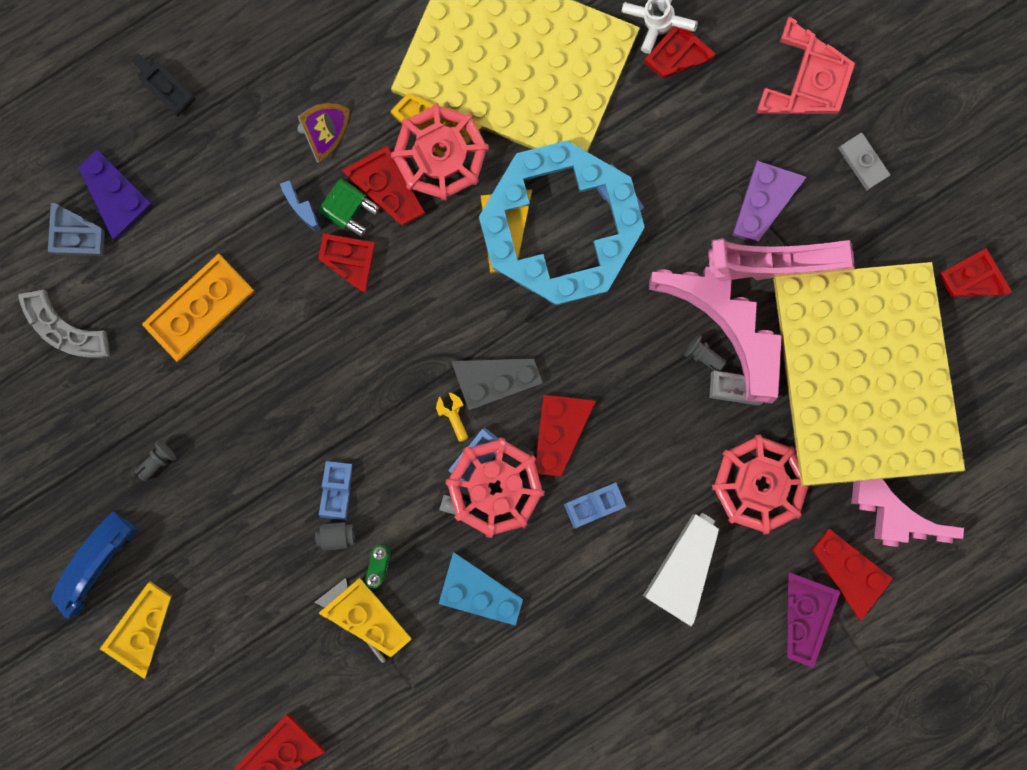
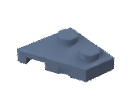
[48,203,105,256]

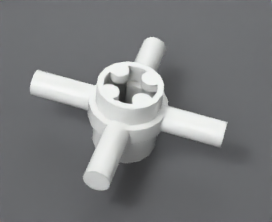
[622,0,698,54]

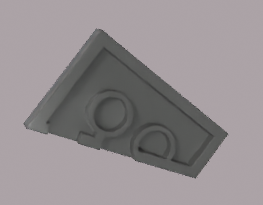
[451,359,543,411]

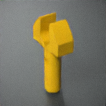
[436,393,468,442]

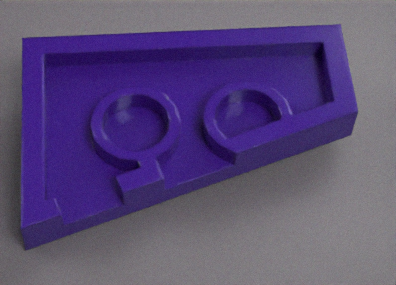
[78,150,153,241]

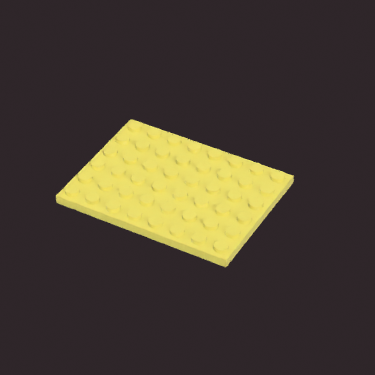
[391,0,640,152]
[773,262,965,487]

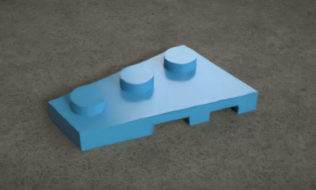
[439,552,523,626]

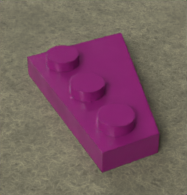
[787,572,840,668]

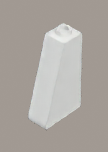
[643,513,719,626]

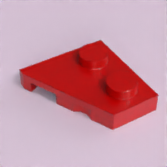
[644,26,716,79]
[318,233,375,293]
[938,248,1012,297]

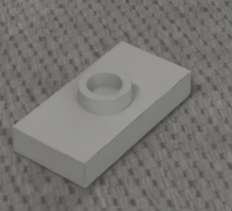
[838,133,890,191]
[709,370,763,405]

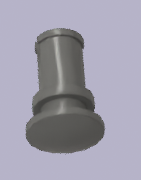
[684,335,726,371]
[134,440,177,482]

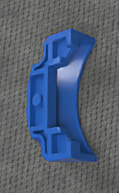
[51,511,139,619]

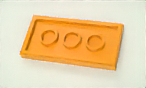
[142,253,255,363]

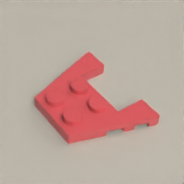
[756,17,855,114]

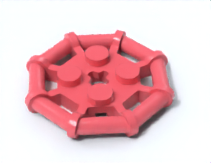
[391,103,489,201]
[712,435,809,535]
[445,438,545,538]

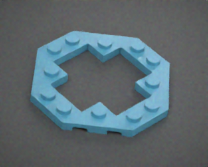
[479,140,645,306]

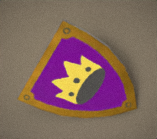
[298,103,350,163]

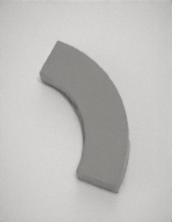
[18,290,110,358]

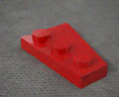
[342,146,425,227]
[536,395,596,477]
[811,529,893,621]

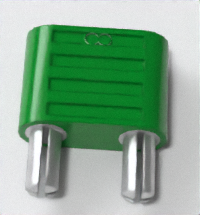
[319,179,380,236]
[366,545,391,588]

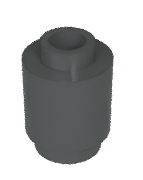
[315,522,355,551]

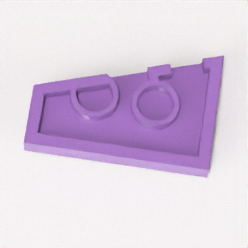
[732,161,806,243]

